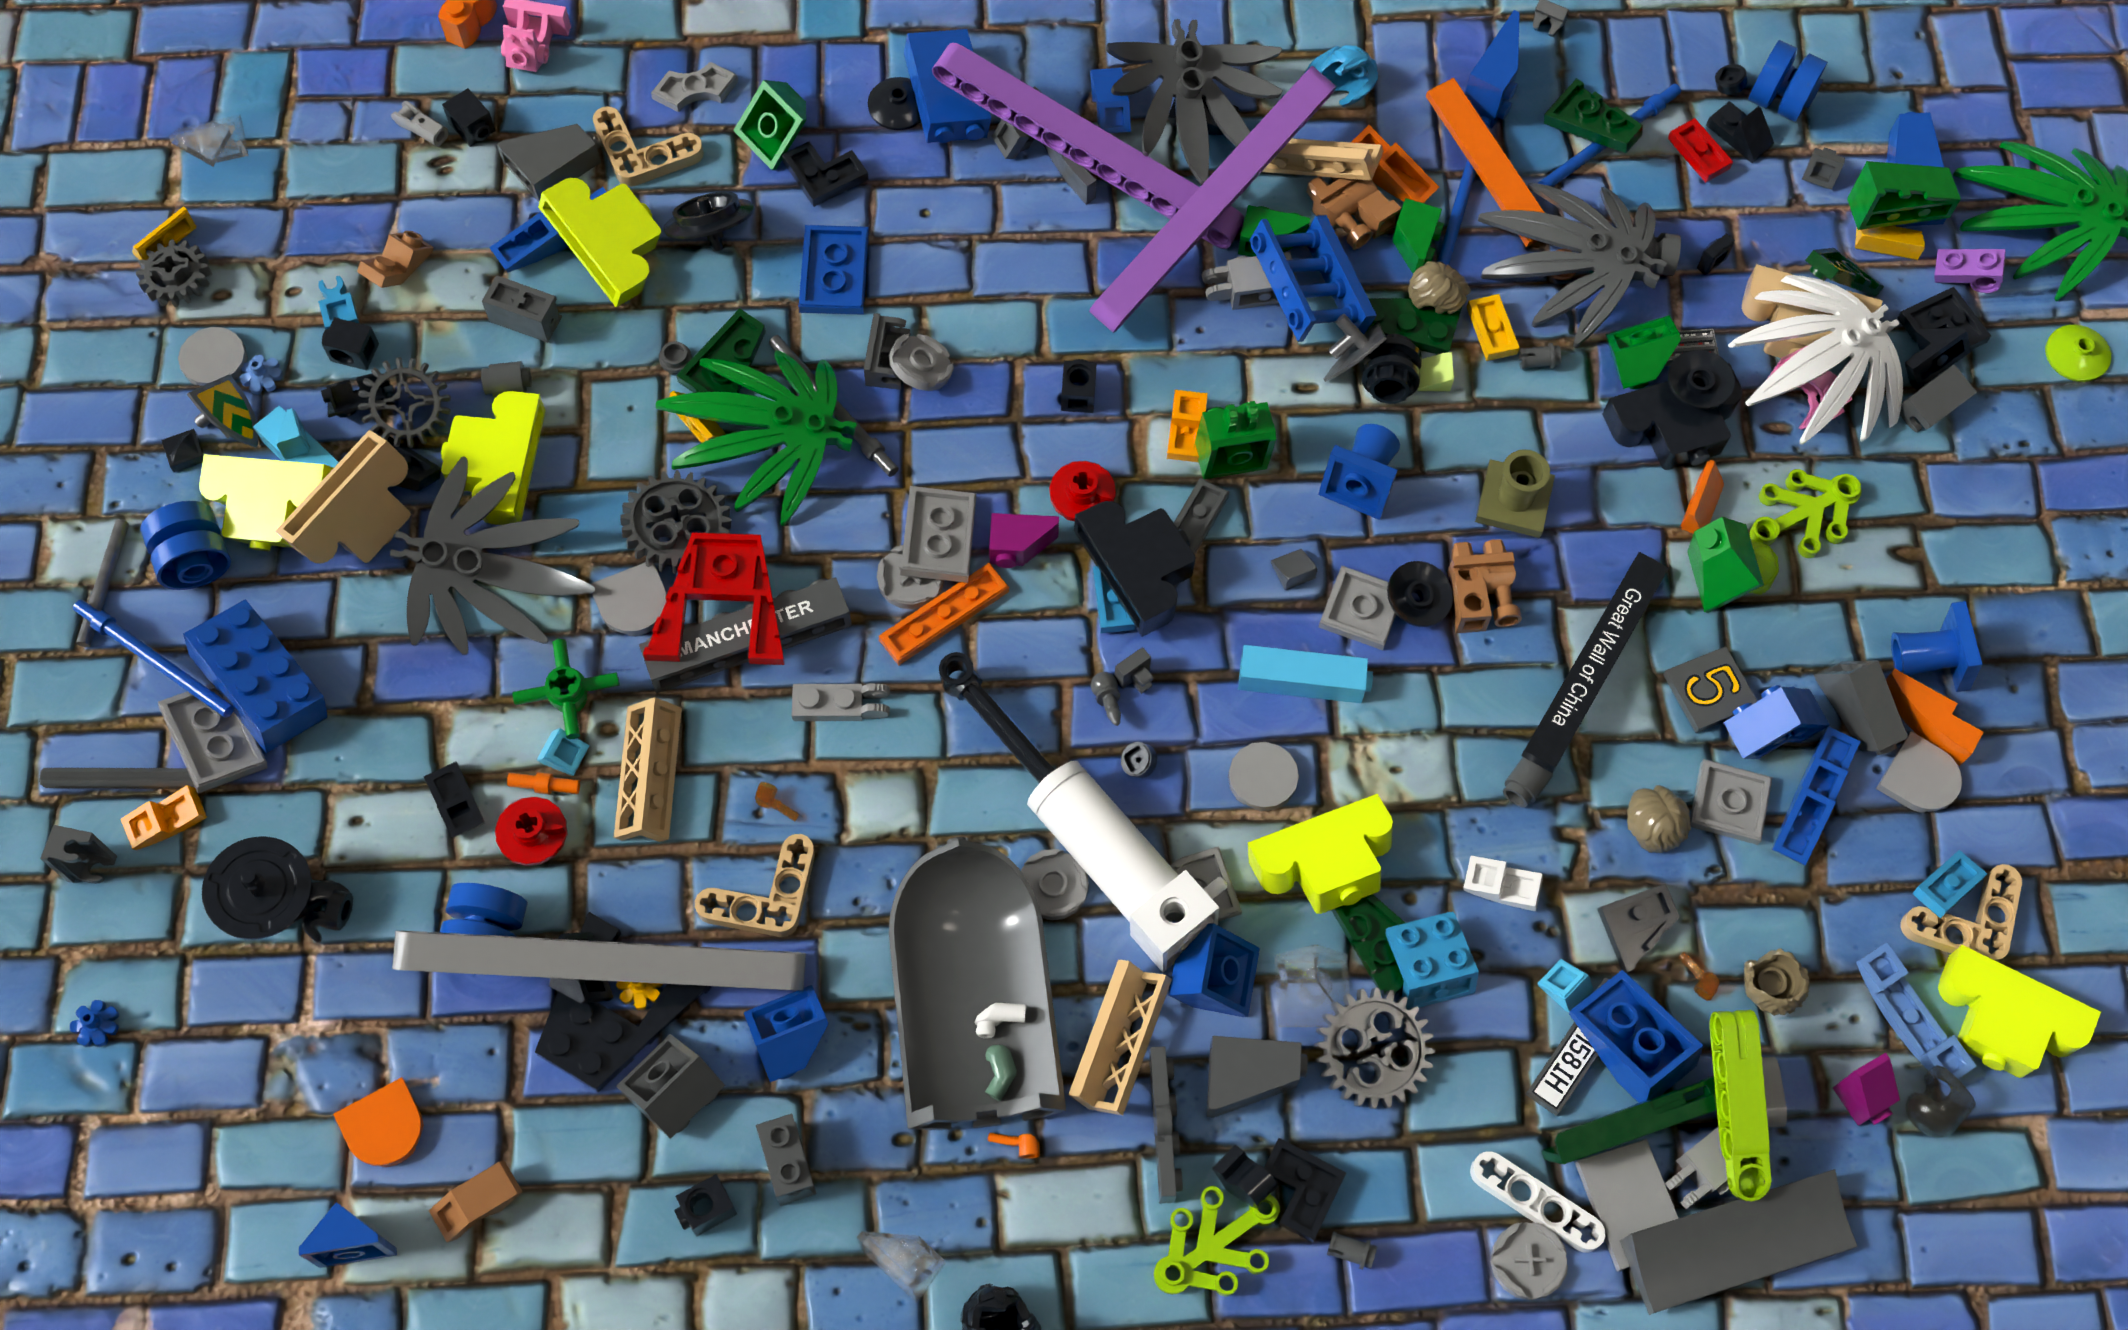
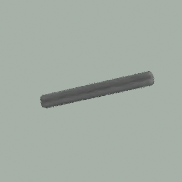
[39,768,218,789]

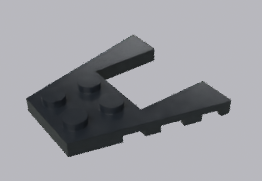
[535,912,711,1092]

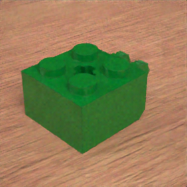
[1194,401,1276,480]

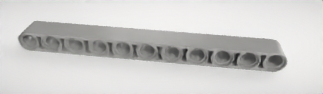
[392,931,806,990]

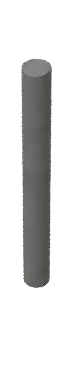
[76,519,129,648]

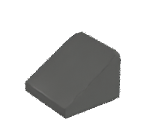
[1271,549,1318,590]

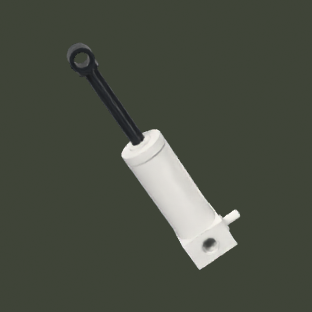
[939,652,1227,973]

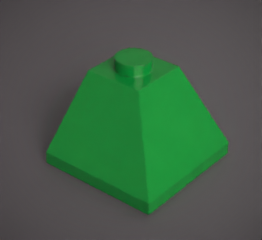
[733,80,807,170]
[1606,315,1681,389]
[1687,517,1764,613]

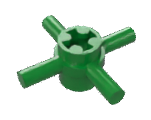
[512,639,620,739]

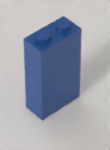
[904,29,992,143]

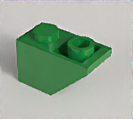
[1392,198,1444,274]
[1238,205,1310,257]

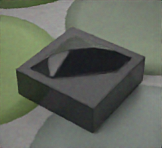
[1697,233,1735,275]
[161,429,204,472]

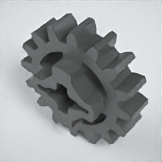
[136,239,212,307]

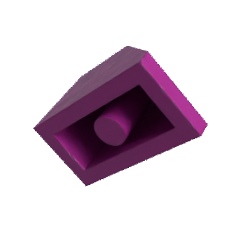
[989,513,1059,568]
[1832,1052,1900,1126]

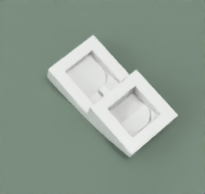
[1463,856,1543,911]

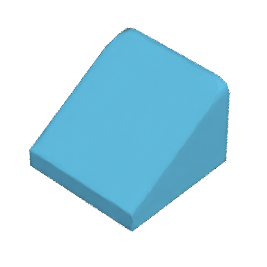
[276,408,310,459]
[537,728,590,776]
[1538,959,1593,1012]

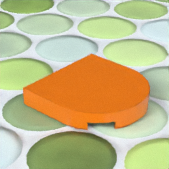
[333,1077,424,1167]

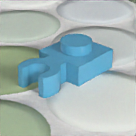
[318,275,360,329]

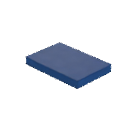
[798,225,869,315]

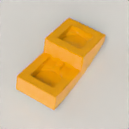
[1167,390,1208,462]
[121,785,207,850]

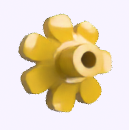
[616,981,663,1010]

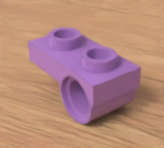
[1935,249,2006,293]

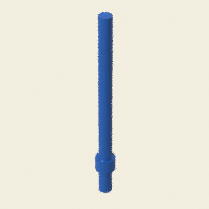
[1538,84,1681,187]
[1437,116,1491,265]
[73,599,234,718]

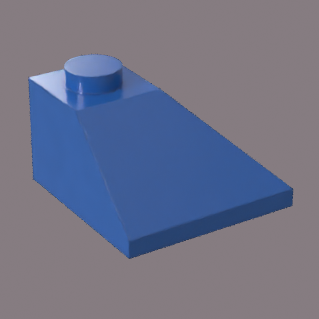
[1168,923,1260,1017]
[744,985,829,1082]

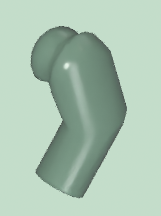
[985,1045,1017,1102]

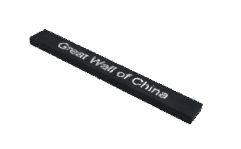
[1521,552,1669,773]

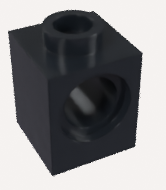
[442,88,496,147]
[322,317,379,371]
[1061,359,1097,413]
[674,1174,737,1236]

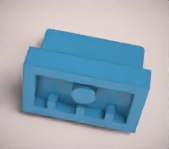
[1385,912,1479,1010]

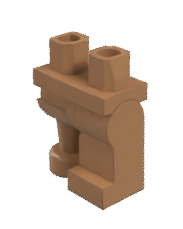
[1306,176,1402,250]
[1447,539,1522,633]

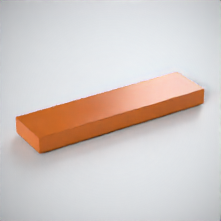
[878,563,1009,666]

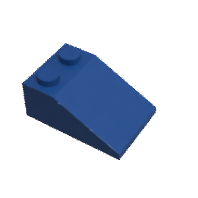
[1465,10,1520,129]
[1569,970,1704,1103]

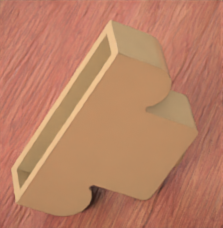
[1742,264,1883,358]
[275,430,411,564]

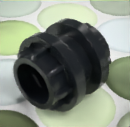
[1362,334,1422,404]

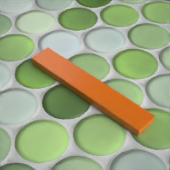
[1426,77,1545,247]

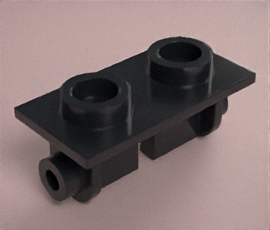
[321,374,394,418]

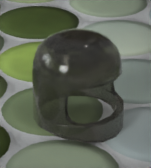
[1905,1065,1976,1138]

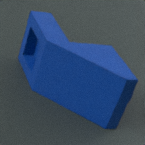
[1090,67,1131,133]

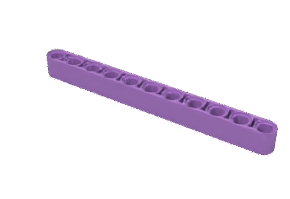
[932,43,1244,249]
[1089,66,1337,333]

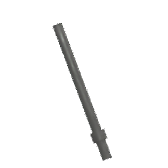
[769,335,899,477]

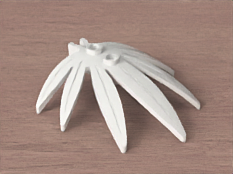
[1728,275,1903,445]

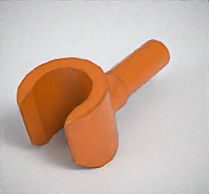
[988,1132,1040,1159]

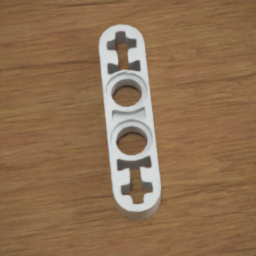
[1470,1151,1605,1253]

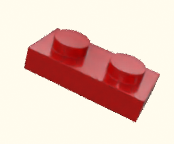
[1667,118,1733,183]

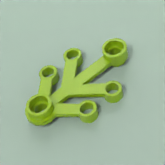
[1749,469,1862,558]
[1154,1186,1280,1297]

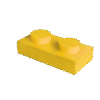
[1466,294,1520,361]

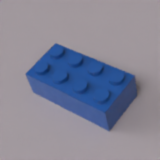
[183,599,328,753]

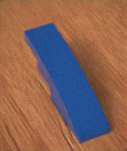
[489,187,607,273]
[1772,726,1861,866]

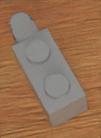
[1201,252,1298,310]
[1665,1127,1771,1209]

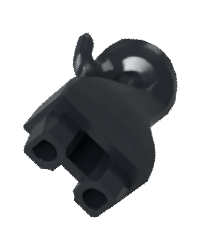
[295,880,353,943]

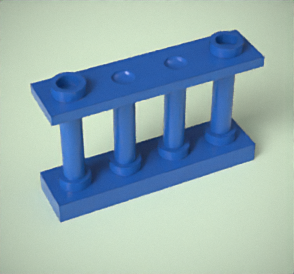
[1249,215,1377,342]

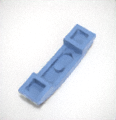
[1856,942,1976,1086]

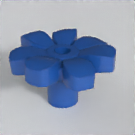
[70,1000,119,1047]

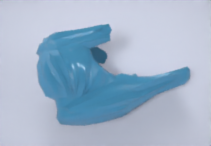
[1281,45,1378,107]

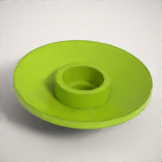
[2045,324,2111,382]

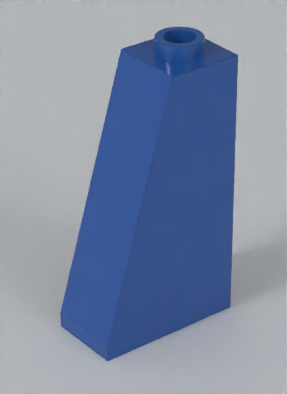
[1886,112,1947,227]

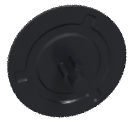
[664,192,755,251]
[202,836,312,939]

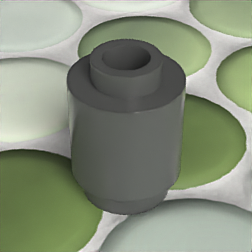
[481,361,532,397]
[1503,757,1553,807]

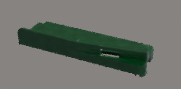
[1541,1075,1717,1165]

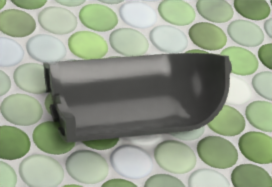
[889,837,1066,1130]

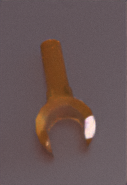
[755,782,800,822]
[1678,952,1719,1001]

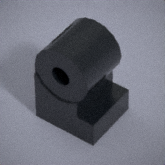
[1212,1145,1278,1208]

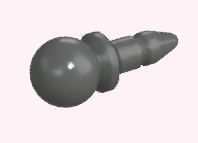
[1091,672,1121,726]

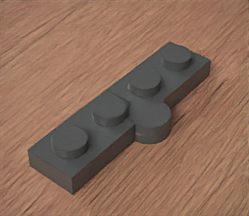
[1149,1046,1183,1204]

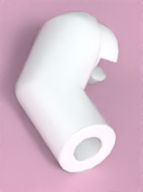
[975,1003,1025,1038]

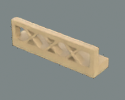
[1262,138,1384,181]
[614,697,682,842]
[1068,960,1172,1116]

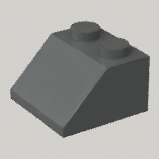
[616,1034,725,1139]

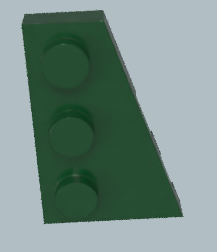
[1544,78,1643,153]
[1805,248,1884,297]
[1367,298,1462,355]
[1331,894,1405,997]

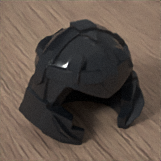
[960,1283,1042,1330]

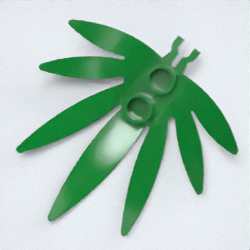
[1953,141,2128,301]
[656,350,857,526]

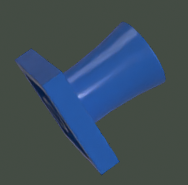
[1318,424,1400,520]
[1891,601,1983,692]

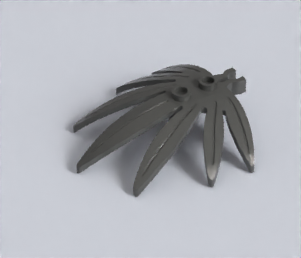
[1106,19,1283,185]
[1478,183,1667,348]
[390,456,595,655]

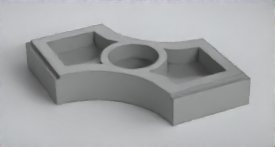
[651,62,738,112]

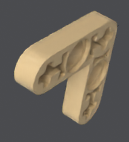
[593,106,704,187]
[695,834,815,937]
[1901,864,2022,962]

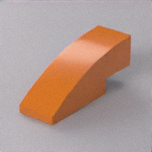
[1351,125,1439,203]
[1886,668,1984,766]

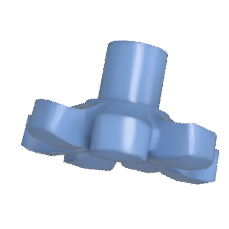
[239,355,283,395]

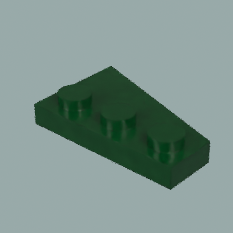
[676,308,766,393]

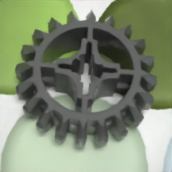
[358,357,451,448]

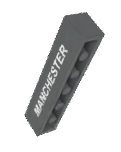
[639,577,852,693]

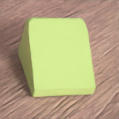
[1418,352,1454,391]

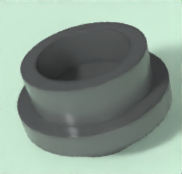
[659,341,692,373]

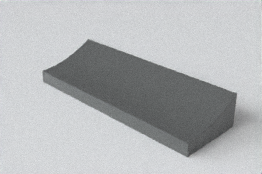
[1620,1169,1858,1315]

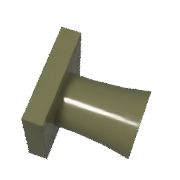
[1475,449,1555,538]

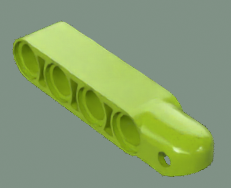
[1710,1009,1772,1202]

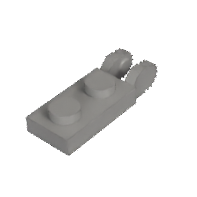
[792,683,890,721]

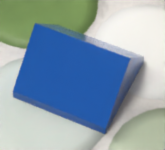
[299,1202,397,1268]

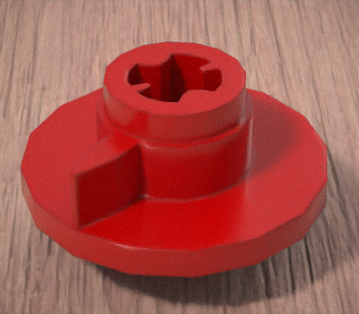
[1049,461,1116,522]
[495,797,568,866]

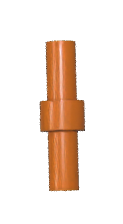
[507,772,580,795]

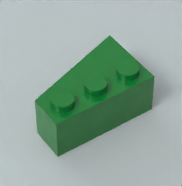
[1847,161,1961,230]

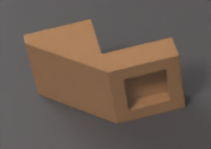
[357,230,434,288]
[429,1160,523,1243]

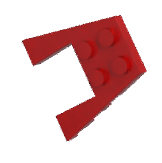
[643,532,785,665]

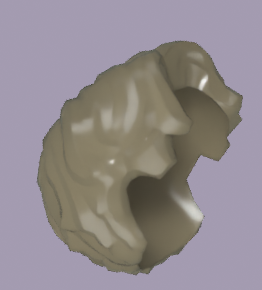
[1408,261,1471,315]
[1627,785,1691,853]
[1744,948,1810,1016]

